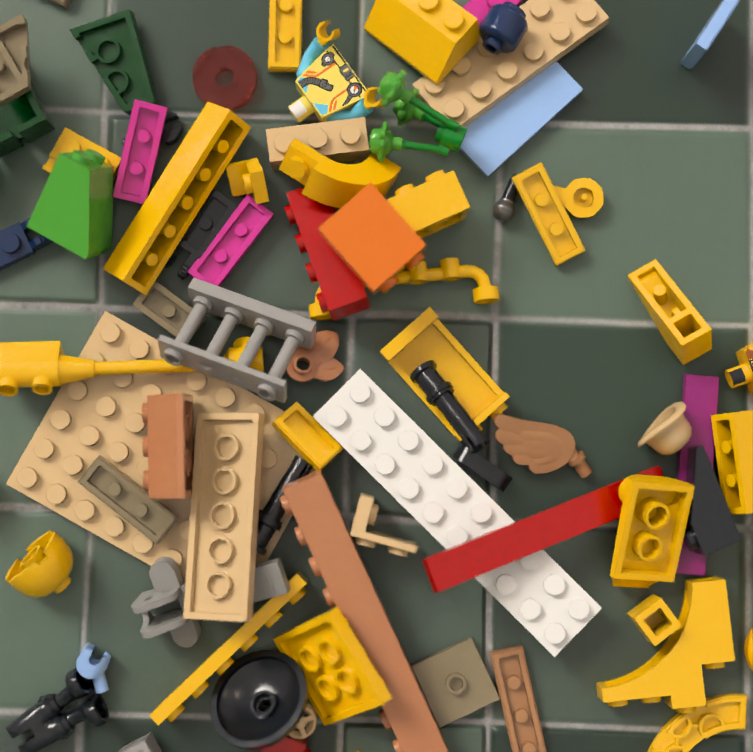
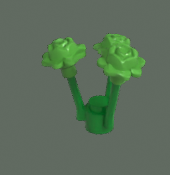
[369,70,468,162]

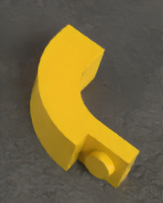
[279,138,402,208]

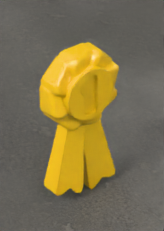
[553,178,604,218]

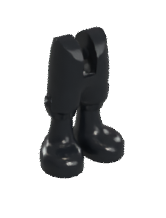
[6,668,109,752]

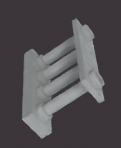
[158,277,316,403]

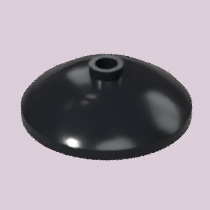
[210,650,308,750]

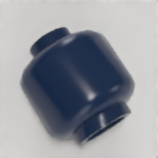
[479,2,528,55]

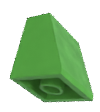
[26,149,113,259]

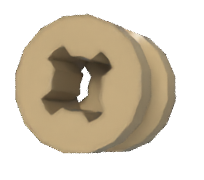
[289,701,318,739]

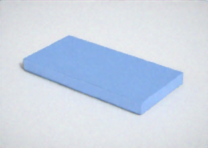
[459,61,583,179]

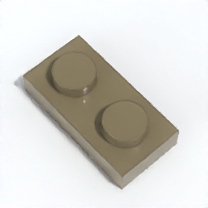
[132,281,207,339]

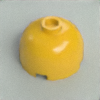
[5,530,74,598]

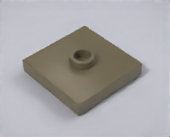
[411,636,500,728]

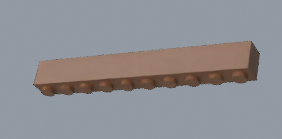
[280,469,450,752]

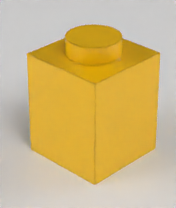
[626,594,682,646]

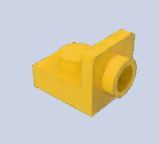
[226,158,269,204]

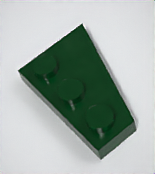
[69,9,159,115]

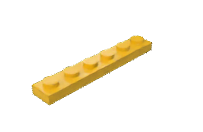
[149,570,308,726]

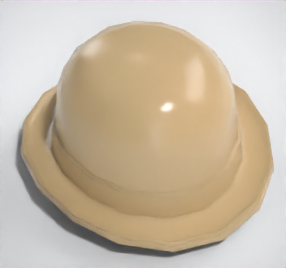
[638,402,692,455]

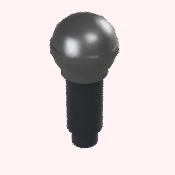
[492,174,518,222]

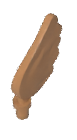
[493,413,592,478]

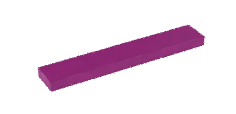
[676,374,719,576]

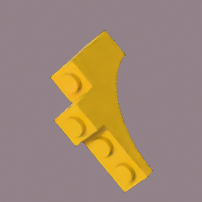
[596,576,735,713]

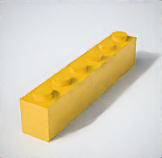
[103,102,251,295]

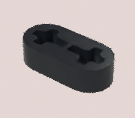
[452,443,513,492]

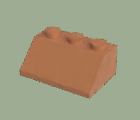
[142,393,194,499]

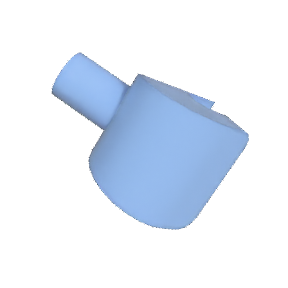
[76,642,111,694]

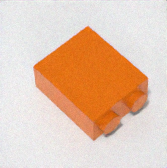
[318,182,426,295]

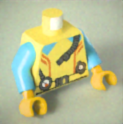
[288,20,384,123]

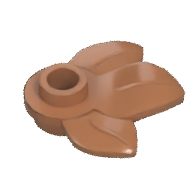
[286,330,344,383]

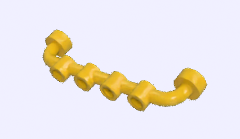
[308,257,500,321]

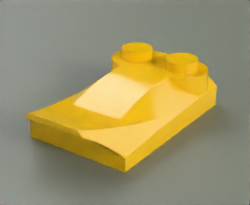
[610,474,695,588]

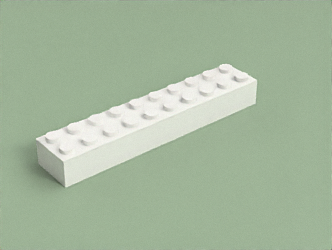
[313,369,602,657]

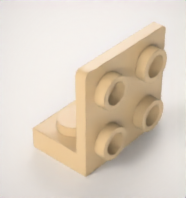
[350,492,418,557]

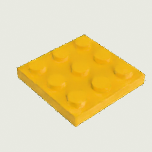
[273,606,392,726]

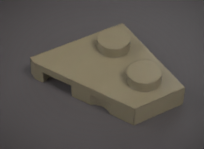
[0,13,31,106]

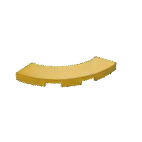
[647,693,747,752]

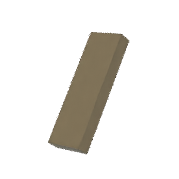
[78,455,179,544]

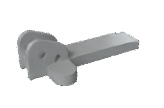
[131,557,291,648]

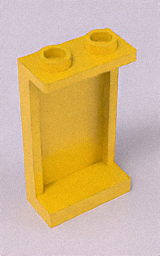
[380,307,510,441]

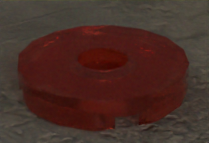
[192,45,257,111]

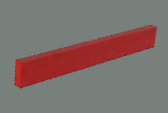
[422,465,664,593]

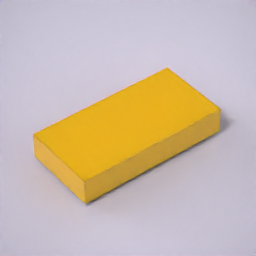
[272,402,344,470]

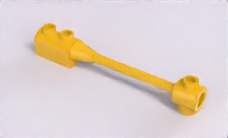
[0,337,264,396]

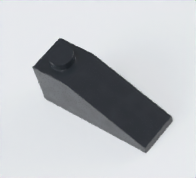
[684,445,742,556]

